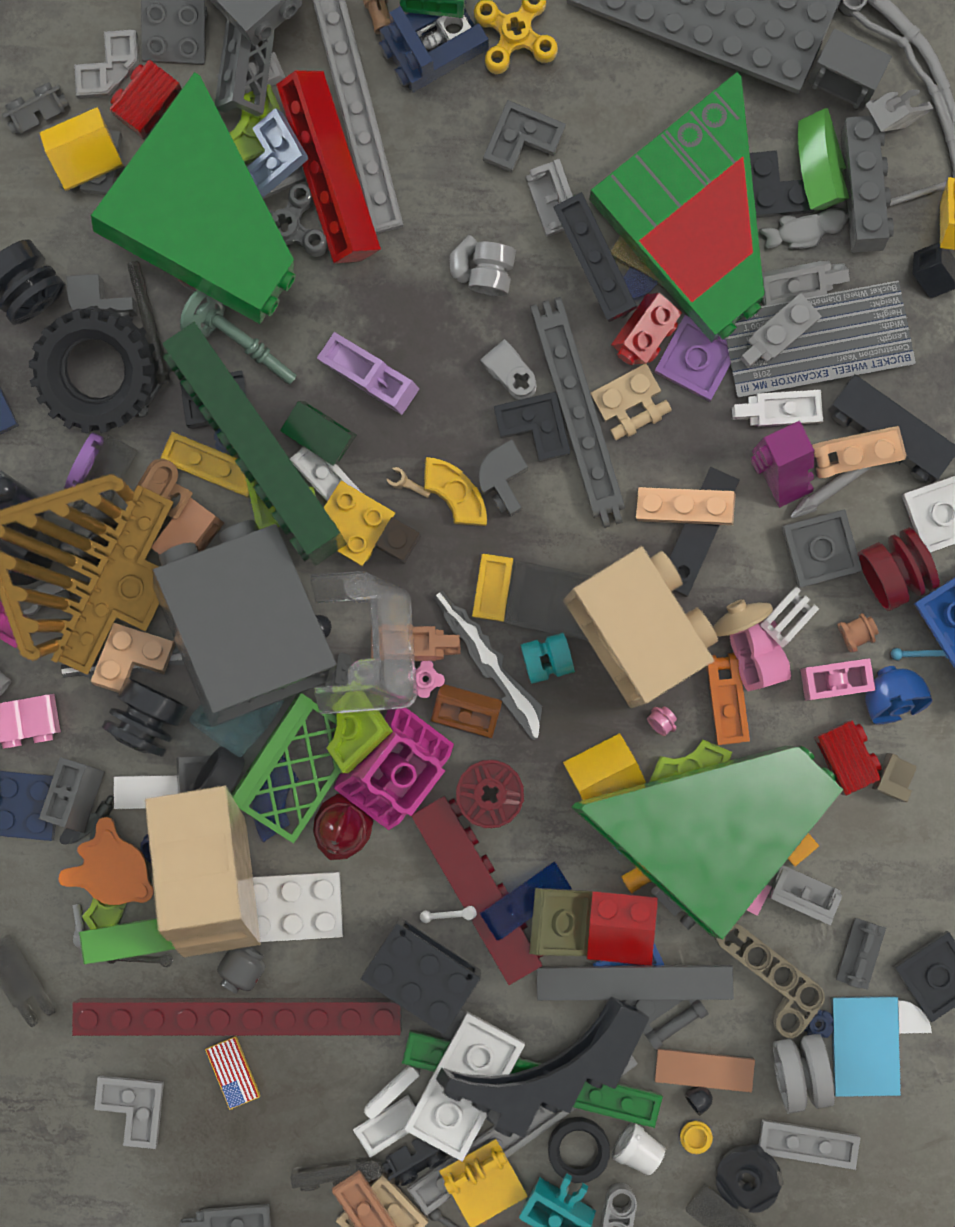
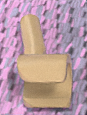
[387,467,431,498]

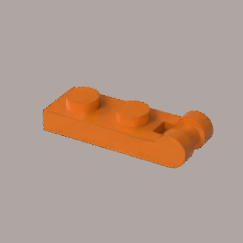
[706,653,750,745]

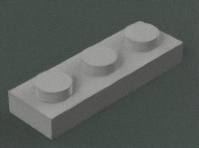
[758,1119,861,1170]

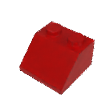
[587,891,658,965]

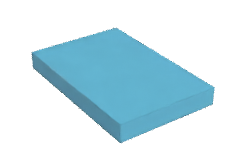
[831,996,901,1097]

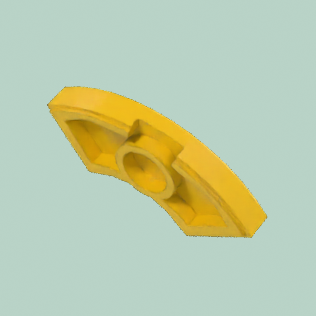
[424,457,487,526]

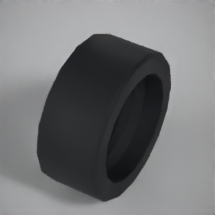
[191,746,245,792]
[548,1117,610,1183]

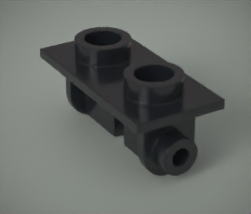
[382,1138,449,1186]

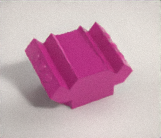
[334,702,454,830]

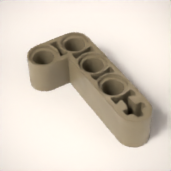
[714,923,825,1038]

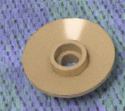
[713,599,773,636]

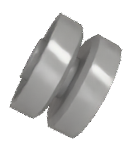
[773,1034,835,1114]

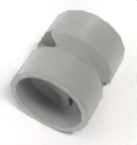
[468,241,516,296]

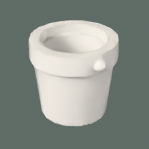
[612,1122,665,1176]

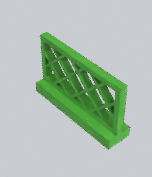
[231,693,341,844]

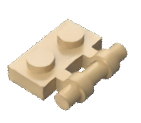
[591,364,672,441]

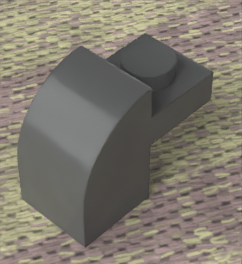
[66,274,138,316]
[479,440,528,517]

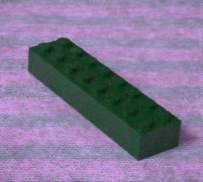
[162,322,347,566]

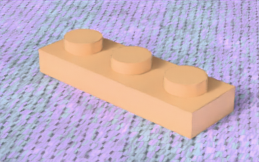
[636,487,736,525]

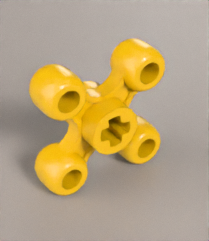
[474,0,558,74]

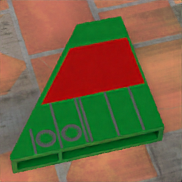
[589,72,764,343]

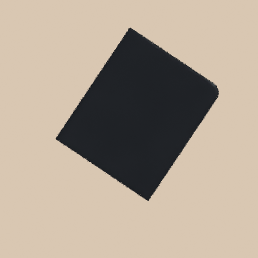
[913,242,955,298]

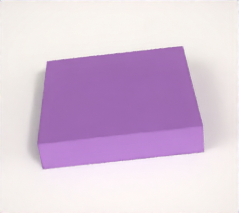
[654,315,731,402]

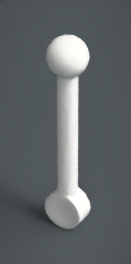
[420,906,477,923]

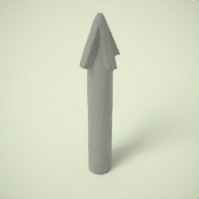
[791,467,871,518]

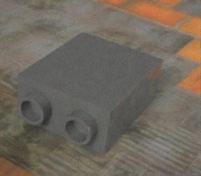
[153,520,337,728]

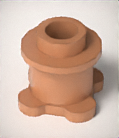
[837,613,879,653]

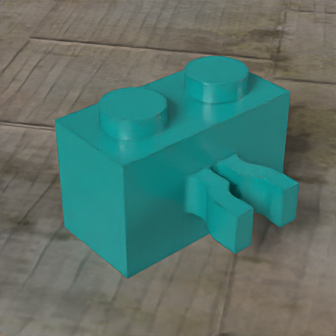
[519,1173,596,1227]

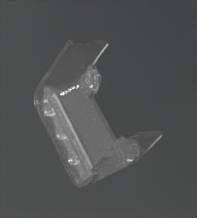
[311,571,417,714]

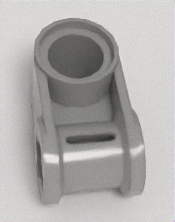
[480,339,537,400]

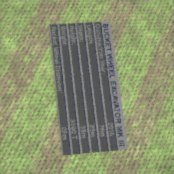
[726,281,916,397]

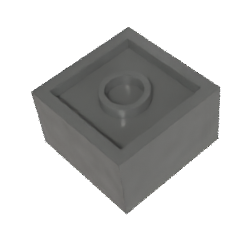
[808,28,892,110]

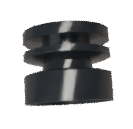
[0,239,66,325]
[102,678,188,757]

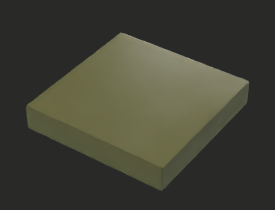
[529,888,593,956]

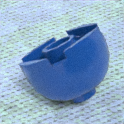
[865,666,933,724]

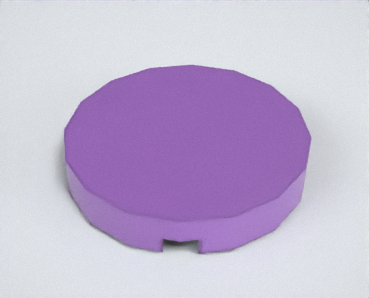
[64,432,104,489]

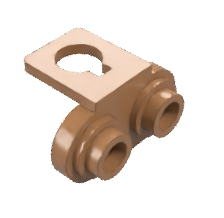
[133,458,192,520]

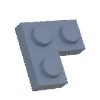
[247,108,309,198]

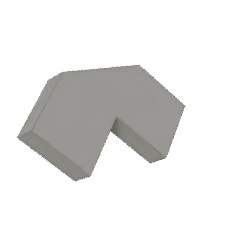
[74,30,139,99]

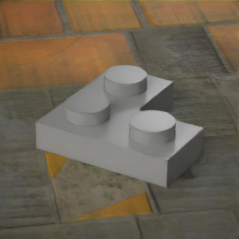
[94,1075,164,1149]

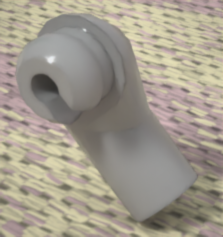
[449,235,477,283]

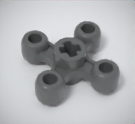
[268,183,328,257]

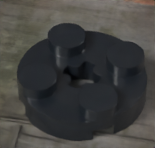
[716,1144,784,1213]

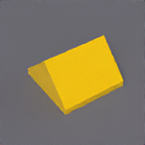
[39,107,124,191]
[563,733,646,800]

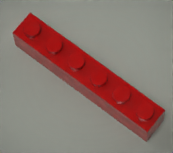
[276,70,381,263]

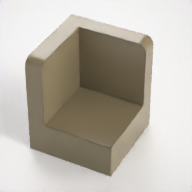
[872,753,917,802]

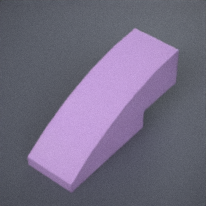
[317,332,419,415]

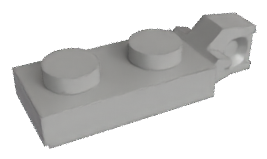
[762,261,850,306]
[740,293,822,368]

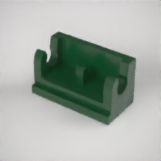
[280,401,357,466]

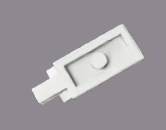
[732,390,823,427]

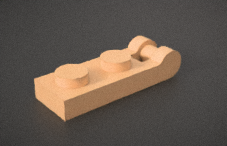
[812,426,907,478]

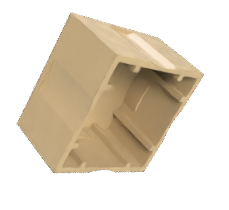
[145,786,261,957]

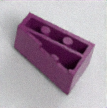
[751,421,814,508]

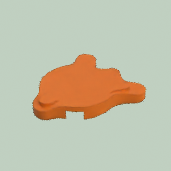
[59,817,154,905]

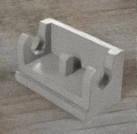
[866,89,934,132]
[526,158,573,237]
[767,865,842,925]

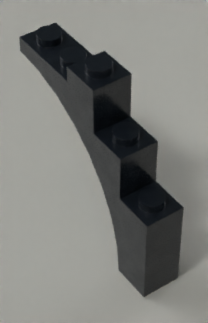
[436,997,649,1138]

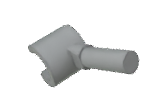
[72,904,84,949]

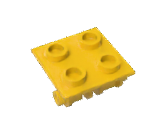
[323,481,396,566]
[439,1139,528,1227]

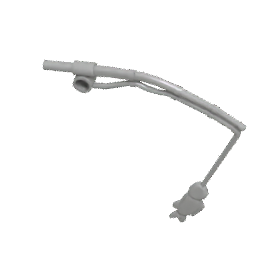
[759,0,955,249]

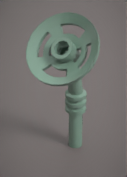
[180,290,296,385]

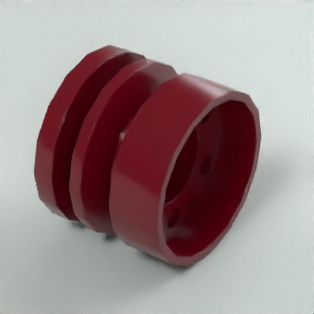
[858,527,940,611]
[456,760,524,828]

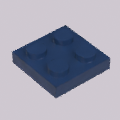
[0,771,56,841]

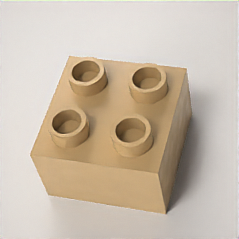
[563,546,718,708]

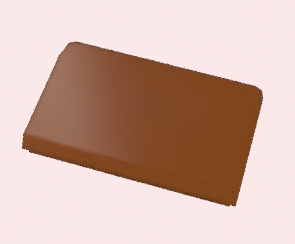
[431,684,502,738]

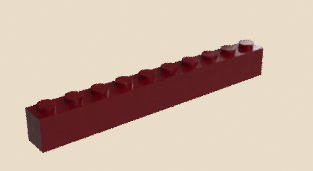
[72,998,402,1036]

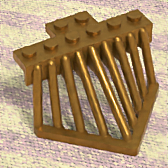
[0,474,173,675]

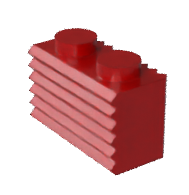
[109,60,182,139]
[814,720,882,796]

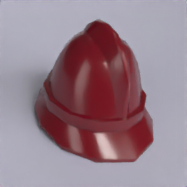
[313,794,373,860]

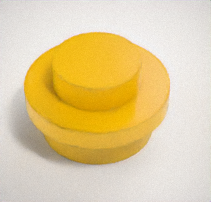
[680,1120,713,1154]

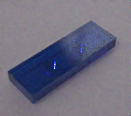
[479,861,572,941]

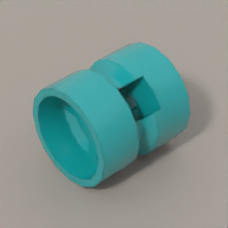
[520,632,575,684]

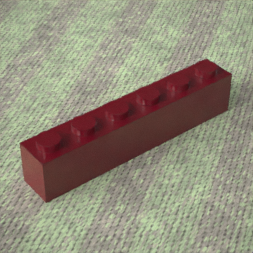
[411,795,544,985]

